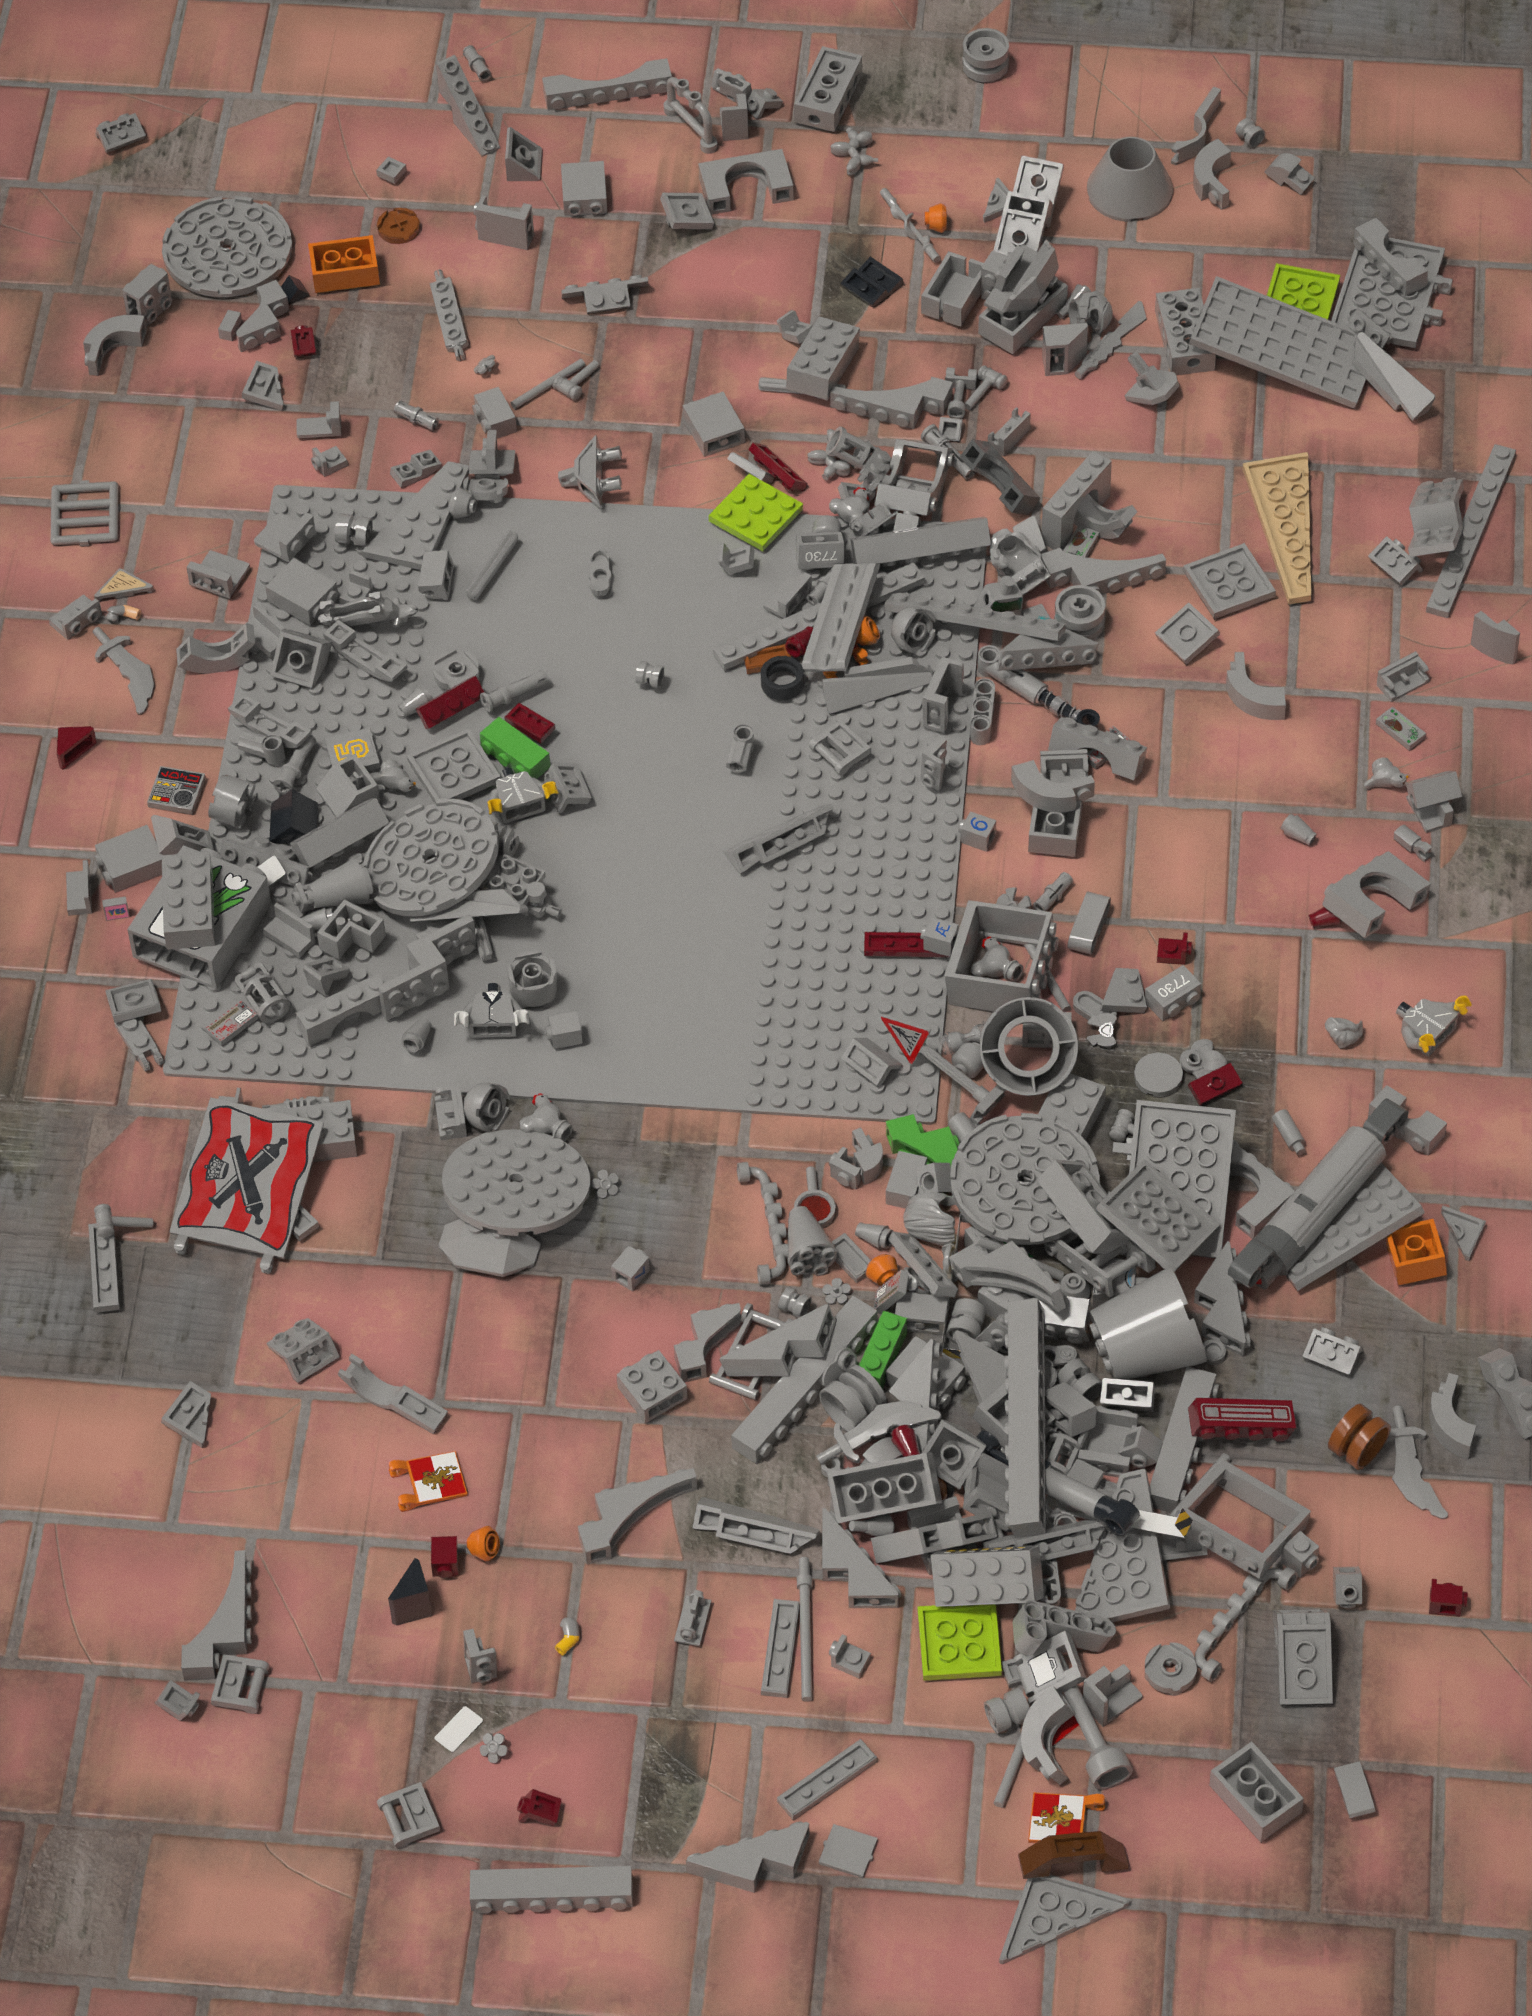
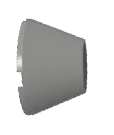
[1087,137,1173,222]
[980,997,1078,1096]

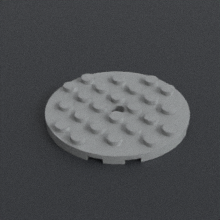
[162,196,292,297]
[363,799,499,917]
[950,1113,1100,1245]
[442,1129,590,1236]

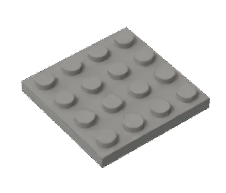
[1095,1159,1220,1272]

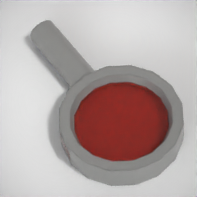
[794,1166,836,1228]

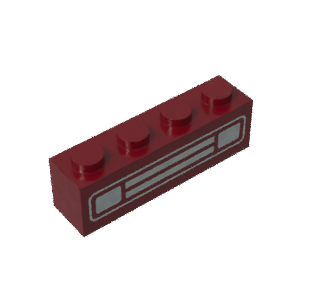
[1188,1398,1296,1441]

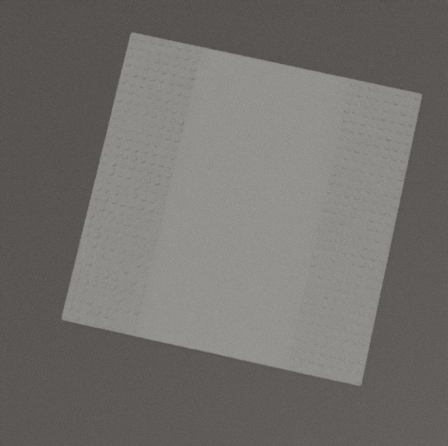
[163,485,987,1125]

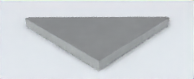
[953,1330,1008,1453]
[999,1875,1130,1964]

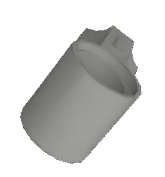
[726,724,754,773]
[238,730,286,765]

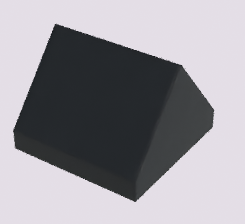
[281,275,309,304]

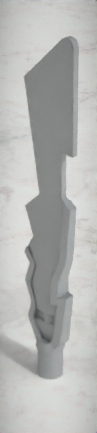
[1075,301,1147,379]

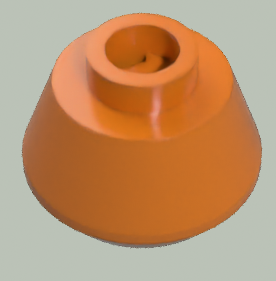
[925,203,947,233]
[855,616,880,646]
[866,1254,898,1286]
[467,1526,500,1561]

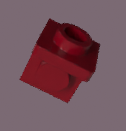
[291,325,316,358]
[1157,932,1192,965]
[517,1789,562,1826]

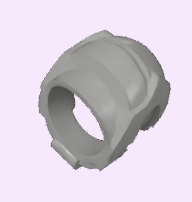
[1069,291,1113,334]

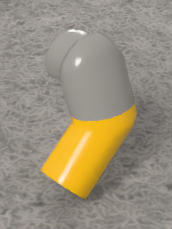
[554,1617,580,1656]

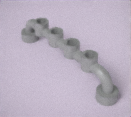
[737,1162,788,1285]
[1195,1567,1298,1682]

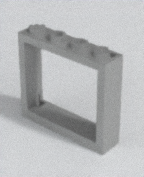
[1175,1460,1311,1579]

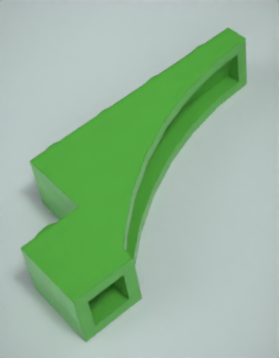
[886,1114,959,1165]

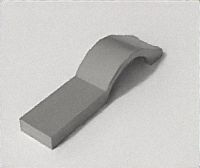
[1171,87,1221,165]
[338,1354,448,1434]

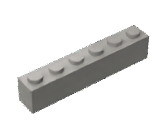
[850,517,991,566]
[1150,1367,1219,1513]
[470,1866,633,1914]

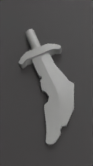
[93,627,154,715]
[816,1401,941,1464]
[1385,1406,1448,1519]

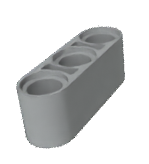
[970,678,995,745]
[1068,891,1111,954]

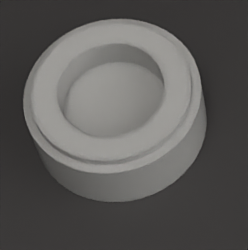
[1203,1339,1226,1365]

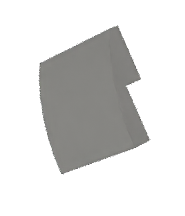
[1471,611,1520,665]

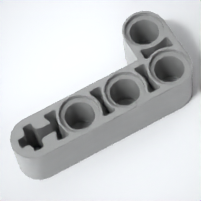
[1037,1513,1077,1607]
[1013,1600,1116,1656]

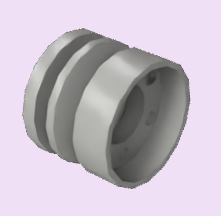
[819,1365,887,1432]

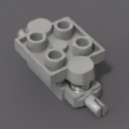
[477,854,562,918]

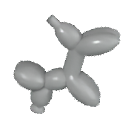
[830,127,878,176]
[807,429,857,480]

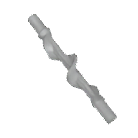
[880,188,941,263]

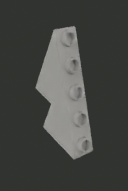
[436,55,500,157]
[996,629,1098,671]
[1194,1241,1251,1357]
[719,1304,836,1376]
[889,1338,943,1454]
[822,1508,902,1608]
[871,1512,997,1564]
[686,1822,810,1893]

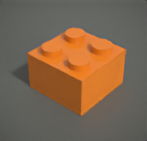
[1385,1218,1447,1285]

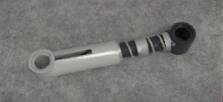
[978,645,1100,730]

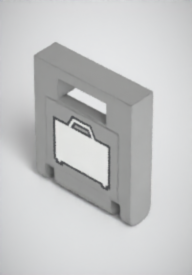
[1013,1631,1086,1706]

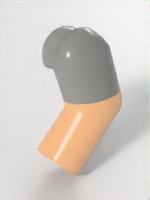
[106,605,141,622]

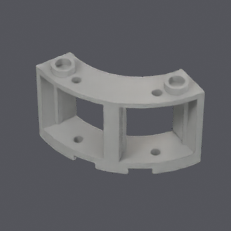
[875,439,955,515]

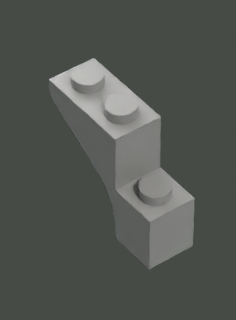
[236,280,289,352]
[674,1303,741,1383]
[1478,1348,1532,1439]

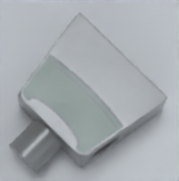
[974,576,1023,616]

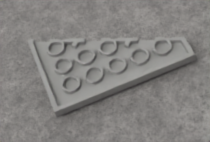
[1286,1163,1425,1290]
[1075,1468,1170,1622]

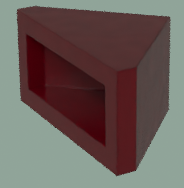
[57,726,97,770]

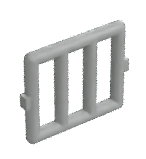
[50,480,118,546]

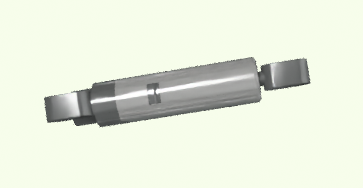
[1228,1098,1409,1290]

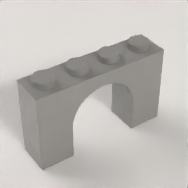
[698,149,794,215]
[1042,451,1112,551]
[1322,851,1431,938]
[1229,1139,1294,1239]

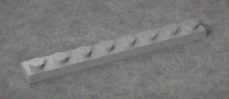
[885,593,1066,641]

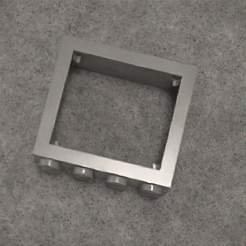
[945,900,1059,1011]

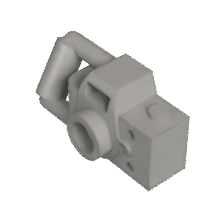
[711,68,752,102]

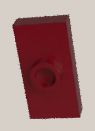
[504,703,556,743]
[1188,1062,1243,1106]

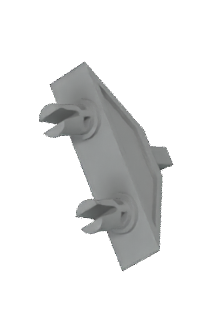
[558,435,622,510]

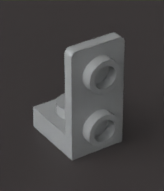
[297,401,341,438]

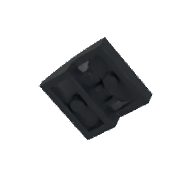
[840,256,904,307]

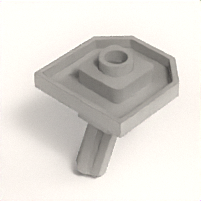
[1124,352,1179,405]

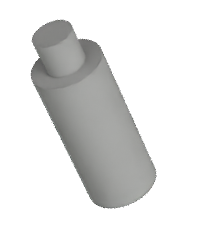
[1272,1109,1306,1155]

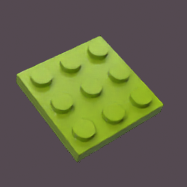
[1267,263,1340,320]
[708,474,803,551]
[917,1604,1002,1681]

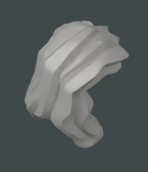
[990,529,1042,577]
[903,1192,957,1246]

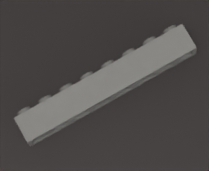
[731,1296,878,1464]

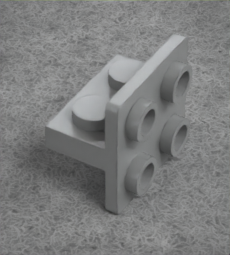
[469,430,515,476]

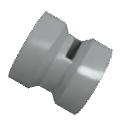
[1235,117,1265,147]
[635,661,665,688]
[778,1286,812,1318]

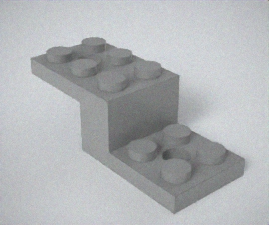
[993,156,1064,255]
[1408,478,1464,557]
[378,914,477,1021]

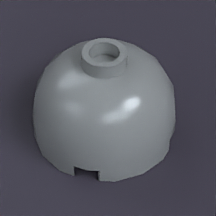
[891,606,936,654]
[463,1082,510,1132]

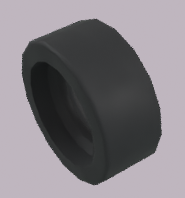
[761,656,804,700]

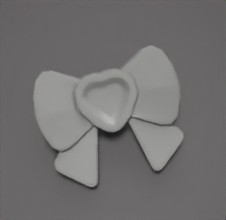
[996,887,1032,909]
[1087,1013,1117,1048]

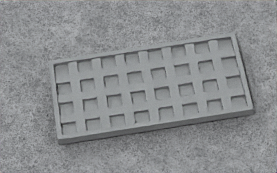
[1189,276,1366,409]

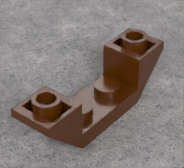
[1018,1831,1129,1879]

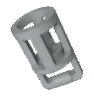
[826,426,877,469]
[235,962,290,1023]
[1045,1424,1088,1475]

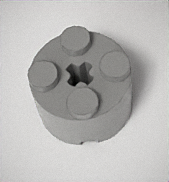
[208,774,255,829]
[508,951,558,1008]

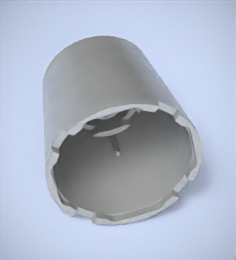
[1089,1267,1207,1380]

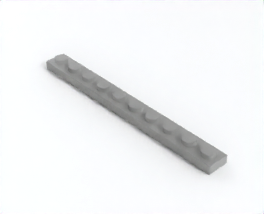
[1426,444,1516,618]
[713,562,925,670]

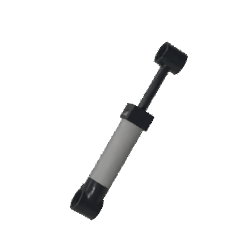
[976,1430,1140,1536]

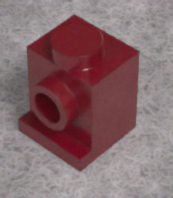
[1429,1579,1468,1617]

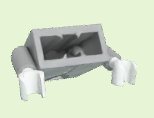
[454,983,529,1038]

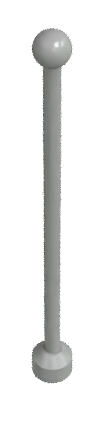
[962,1478,1133,1790]

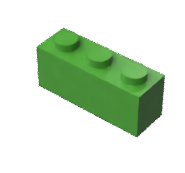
[480,717,550,779]
[859,1311,907,1389]

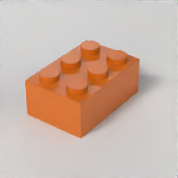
[308,235,380,293]

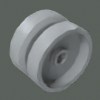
[962,28,1009,82]
[1054,585,1105,641]

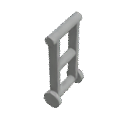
[709,1303,793,1400]

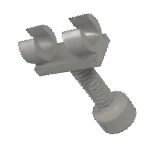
[945,367,977,419]

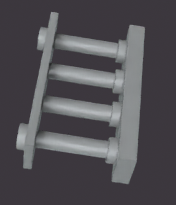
[1044,1231,1156,1297]

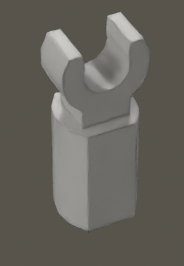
[1393,825,1432,862]

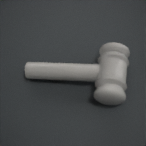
[553,360,599,400]
[964,365,1008,410]
[1109,1109,1134,1142]
[94,1204,153,1238]

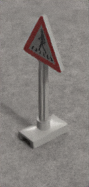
[881,1014,1006,1125]

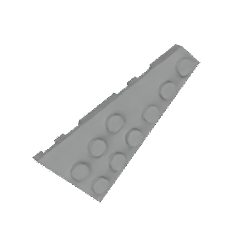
[362,461,469,570]

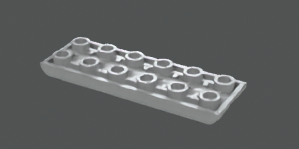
[802,563,880,672]

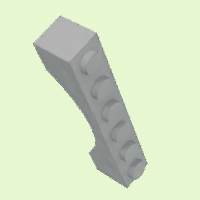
[542,58,672,110]

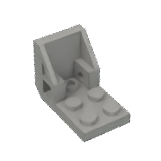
[1273,1609,1333,1704]

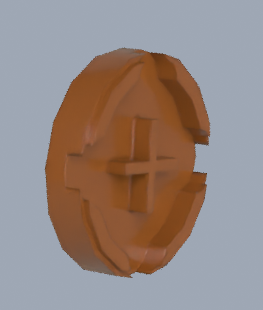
[377,207,420,244]

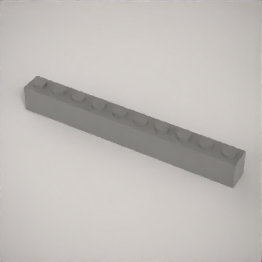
[1005,1298,1046,1538]

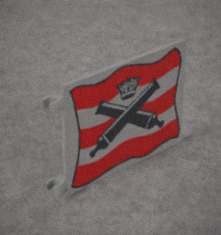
[169,1097,324,1274]

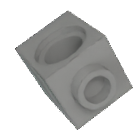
[916,1163,952,1194]

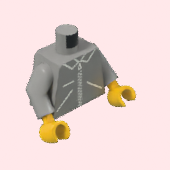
[487,767,559,824]
[1396,995,1472,1057]

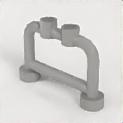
[664,77,717,154]

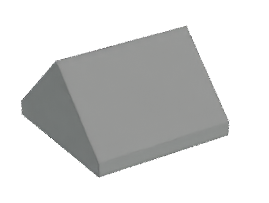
[505,127,542,181]
[921,1419,986,1489]

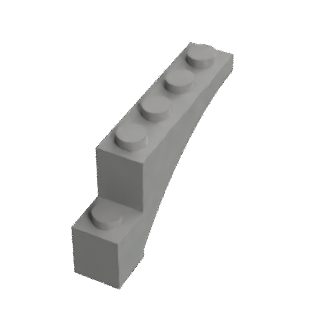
[830,377,953,429]
[1041,548,1166,595]
[949,1241,1066,1312]
[578,1468,697,1565]
[181,1550,252,1681]

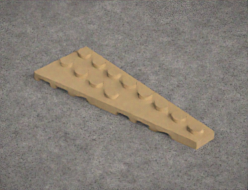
[1243,452,1311,605]

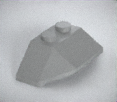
[1002,240,1059,312]
[438,1219,541,1277]

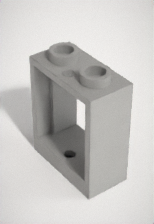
[973,1383,1055,1448]

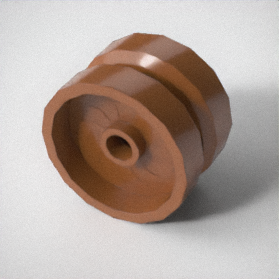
[1328,1404,1391,1470]

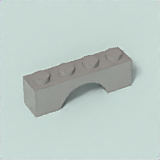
[1353,218,1428,297]
[1048,717,1147,780]
[296,972,387,1046]

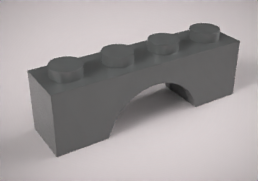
[960,439,1040,515]

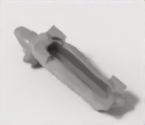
[318,591,418,626]

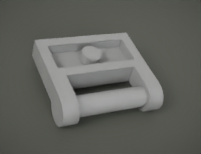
[809,720,871,775]
[211,1654,270,1714]
[377,1782,440,1848]

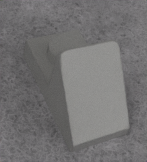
[303,957,350,996]

